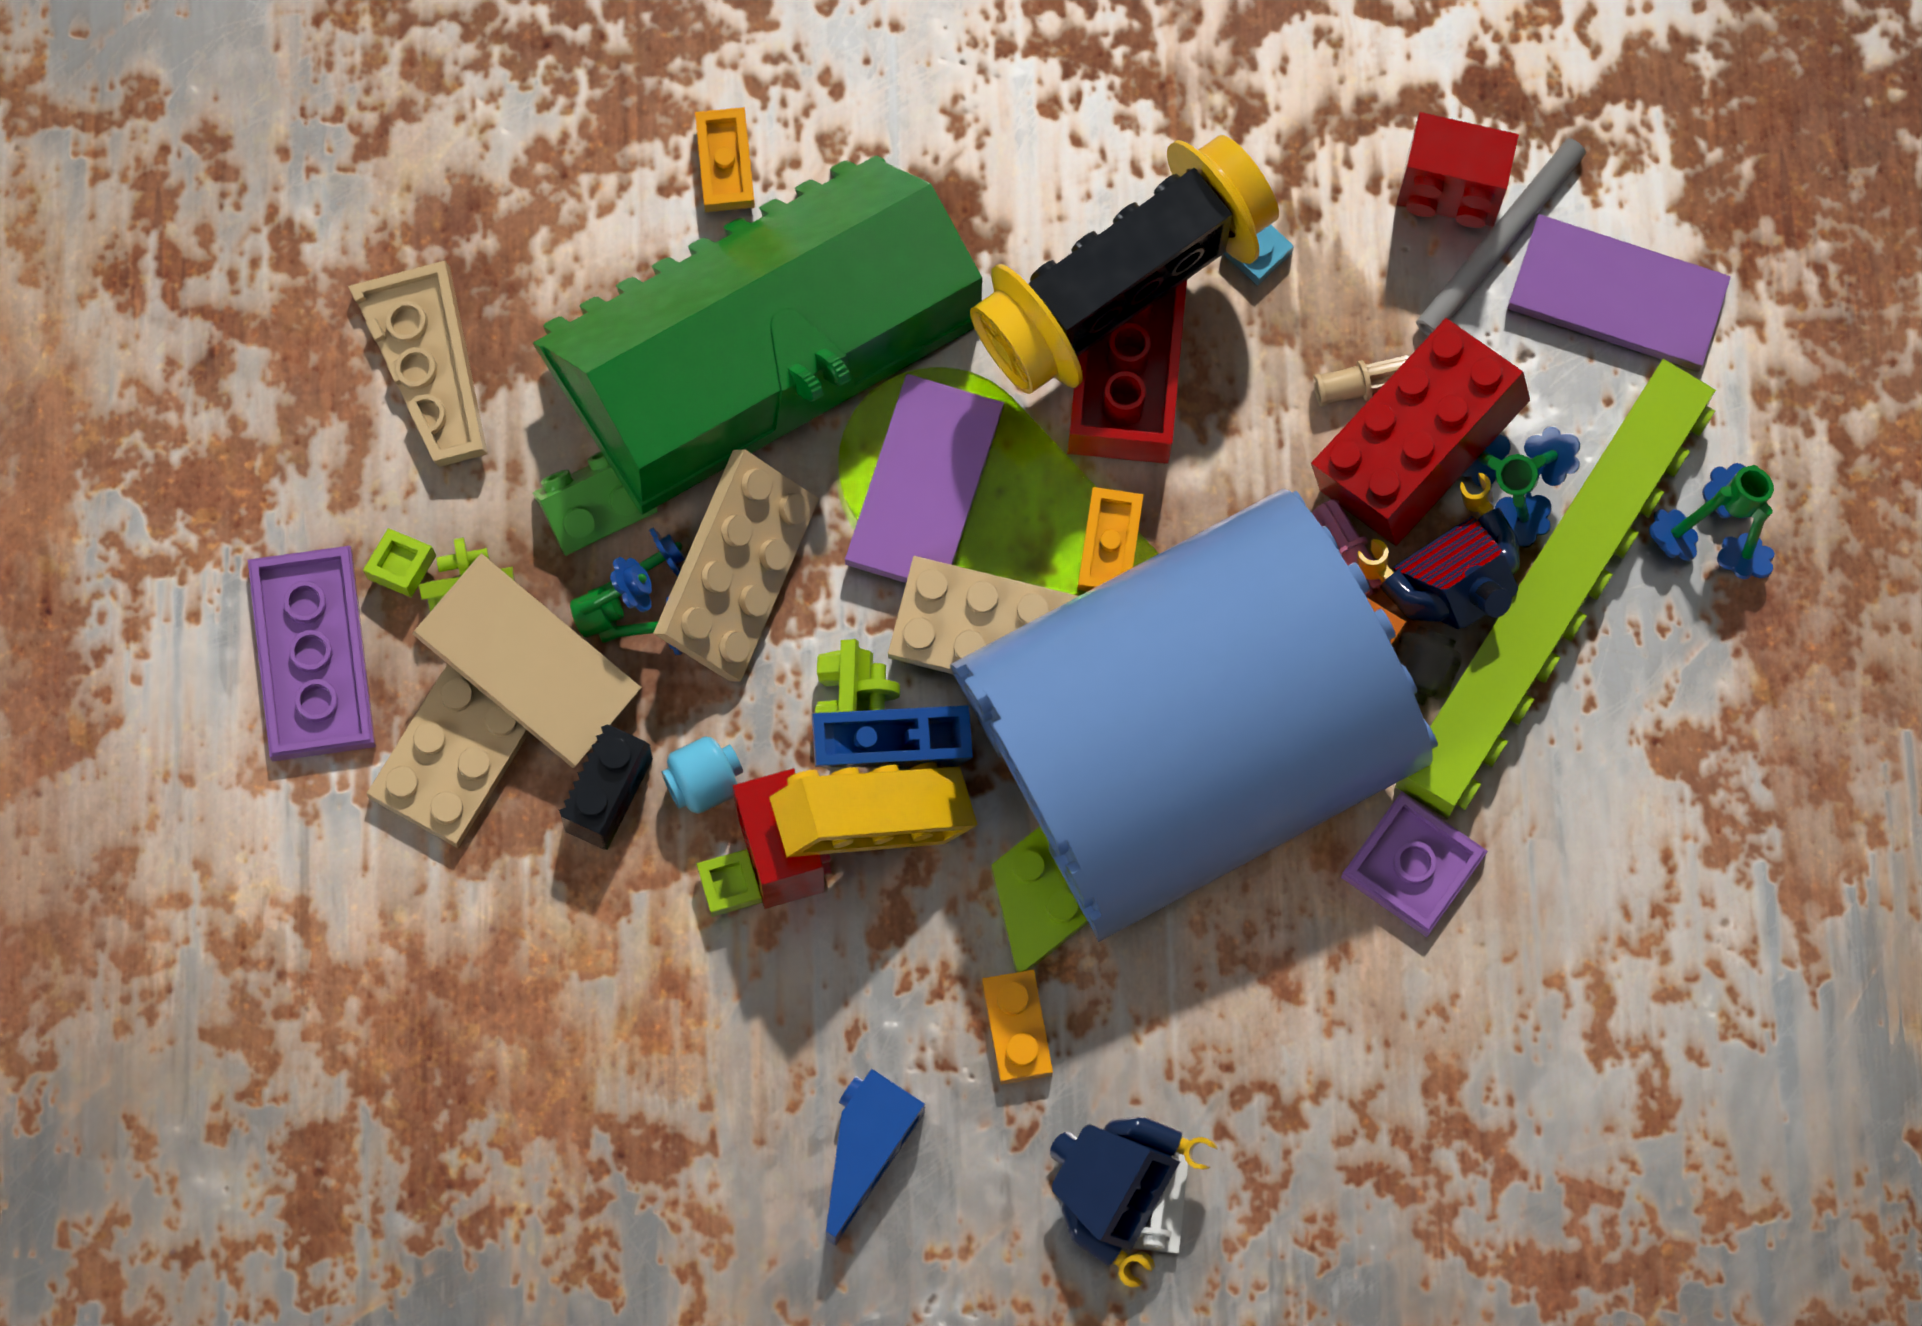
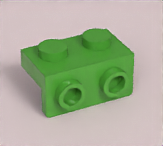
[533,451,658,556]

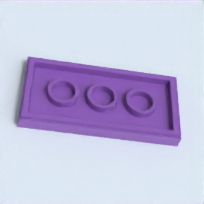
[1507,214,1731,372]
[845,374,1004,583]
[248,546,376,762]

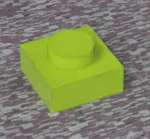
[363,528,437,598]
[696,849,762,917]

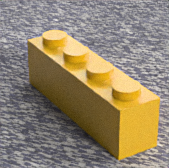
[769,762,978,857]

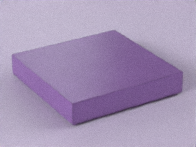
[1341,791,1488,937]

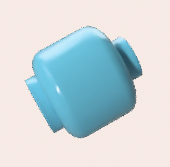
[661,736,743,814]

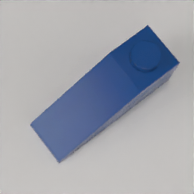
[811,705,973,768]
[826,1068,925,1246]

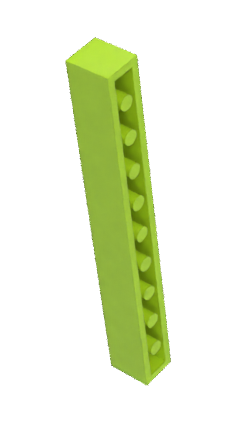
[1395,359,1716,819]

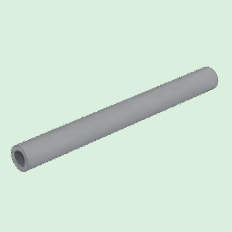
[1416,138,1586,336]

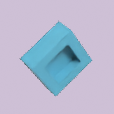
[1223,225,1294,286]

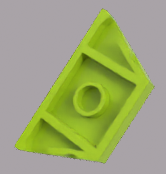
[991,826,1088,972]

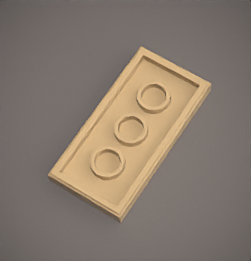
[413,553,642,768]

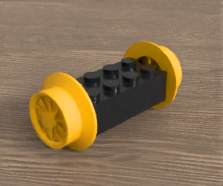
[970,135,1279,394]

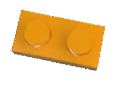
[695,107,755,212]
[1077,487,1144,592]
[982,969,1053,1085]

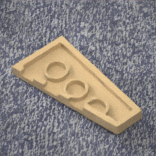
[348,261,488,467]

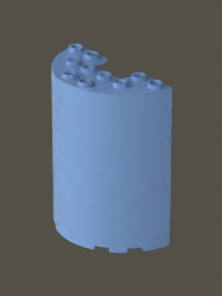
[949,488,1438,942]

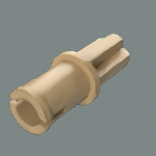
[1313,356,1409,407]

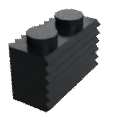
[559,724,653,850]

